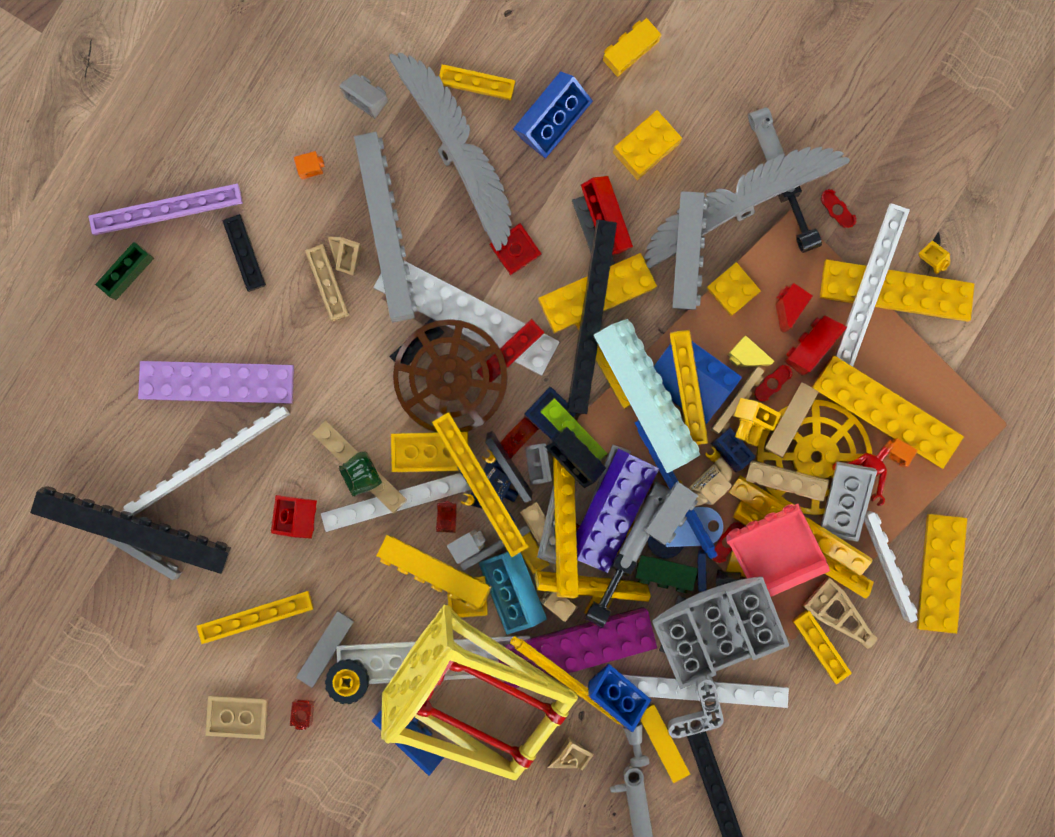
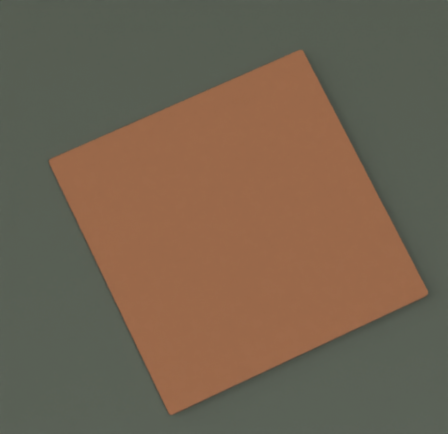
[577,210,1007,639]

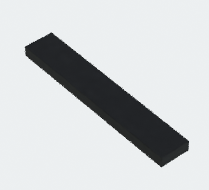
[687,731,743,837]

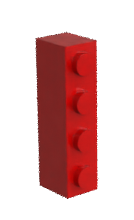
[581,176,633,255]

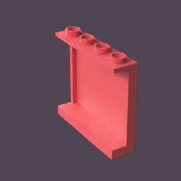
[726,504,830,597]

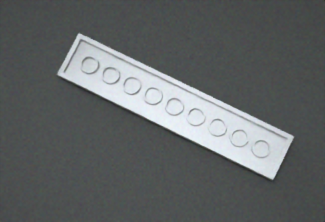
[374,261,560,376]
[336,635,530,685]

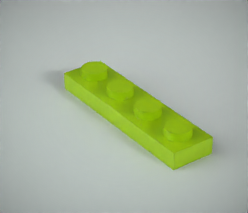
[540,398,608,460]

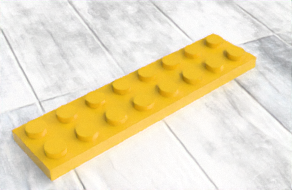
[820,259,975,322]
[812,355,964,469]

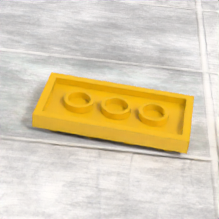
[391,432,468,472]

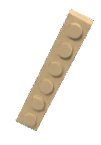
[312,420,407,514]

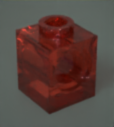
[290,699,315,730]

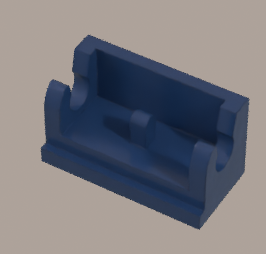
[711,428,756,472]

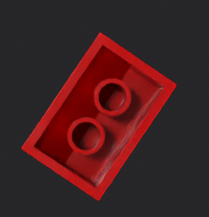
[784,315,847,376]

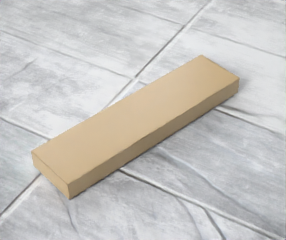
[305,244,349,322]
[765,383,819,458]

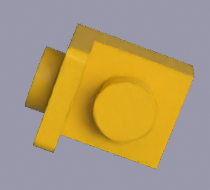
[919,240,950,274]

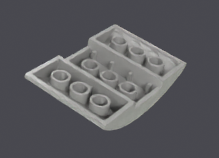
[652,577,790,689]

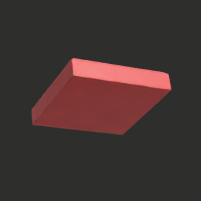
[489,223,542,276]

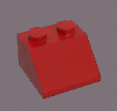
[775,283,813,333]
[271,495,317,539]

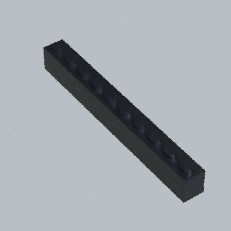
[30,486,231,574]

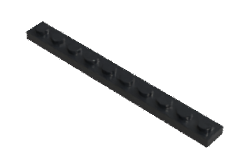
[567,220,617,414]

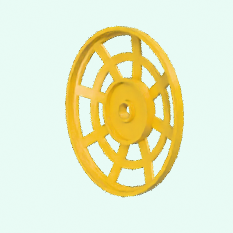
[756,400,872,515]

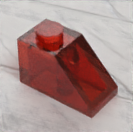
[500,417,539,459]

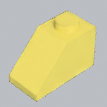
[727,335,774,367]

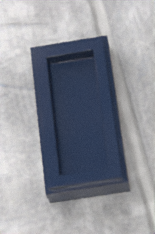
[698,549,707,592]

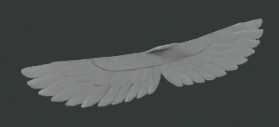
[389,53,512,251]
[644,147,850,269]

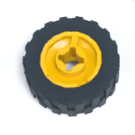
[325,659,370,704]

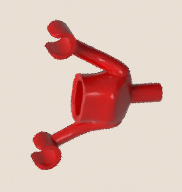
[832,447,890,506]

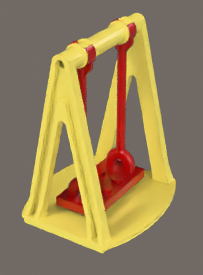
[381,604,578,780]

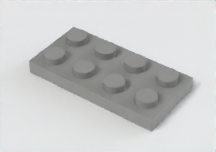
[821,462,877,542]

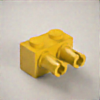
[734,398,781,447]

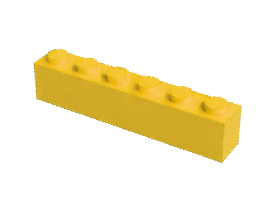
[376,535,492,610]

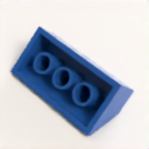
[513,71,593,158]
[372,708,444,776]

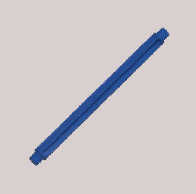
[634,420,718,559]

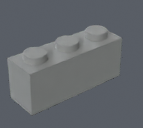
[644,482,698,545]

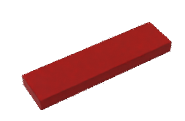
[476,319,545,382]

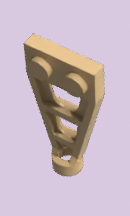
[802,577,877,649]

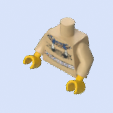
[678,447,732,506]

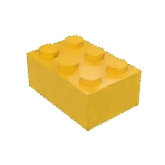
[613,110,682,181]

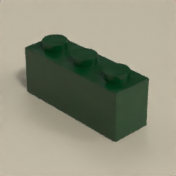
[95,242,154,300]
[634,555,698,594]

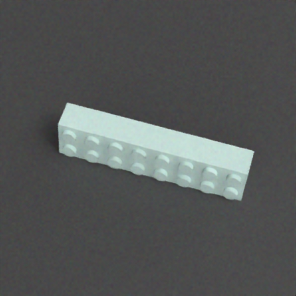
[594,319,701,473]

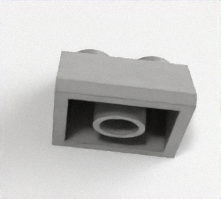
[339,74,388,119]

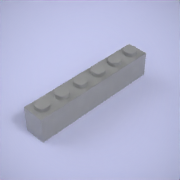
[672,192,708,310]

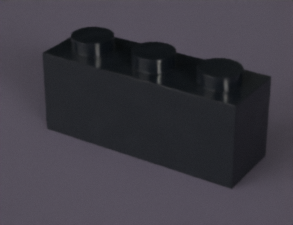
[545,427,606,488]

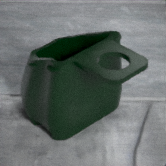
[338,451,382,497]

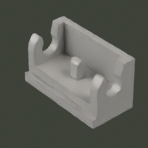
[525,443,552,485]

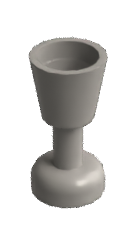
[623,724,650,767]

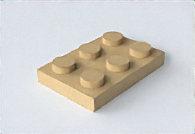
[205,695,268,739]

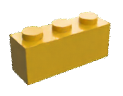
[603,18,662,77]

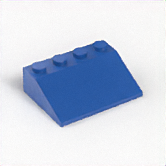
[653,341,742,424]

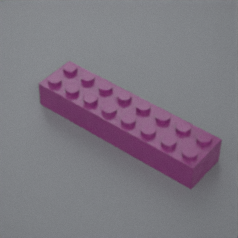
[498,607,657,688]

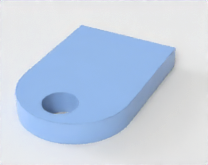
[665,507,723,547]

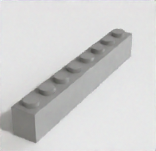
[447,529,486,564]

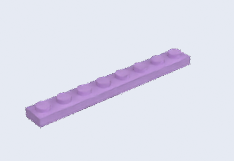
[89,183,243,236]

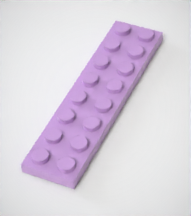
[138,361,294,404]

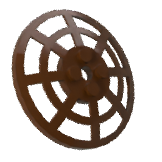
[393,319,508,433]

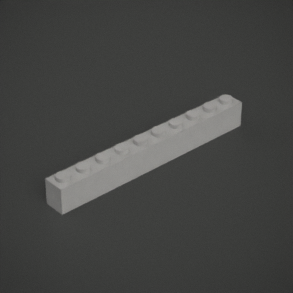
[354,132,417,323]

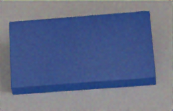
[588,664,651,732]

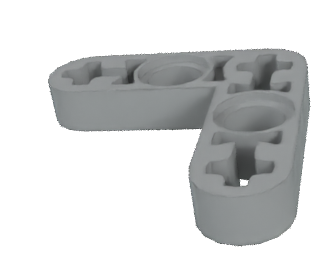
[667,675,724,738]

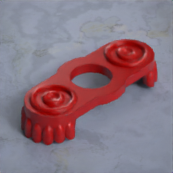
[821,189,857,228]
[754,365,793,402]
[713,522,744,563]

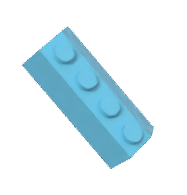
[479,551,547,634]

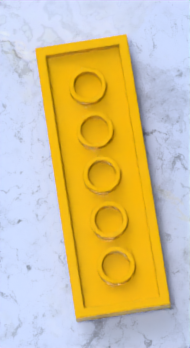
[538,253,657,333]
[917,514,967,634]

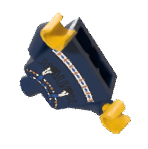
[461,449,519,509]

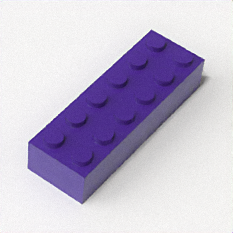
[576,448,659,573]

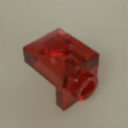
[436,501,457,533]

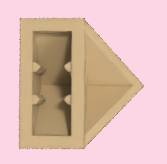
[328,237,363,275]

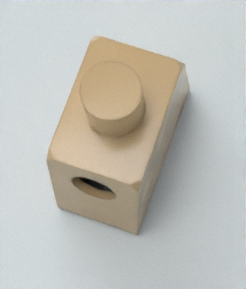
[539,591,580,622]

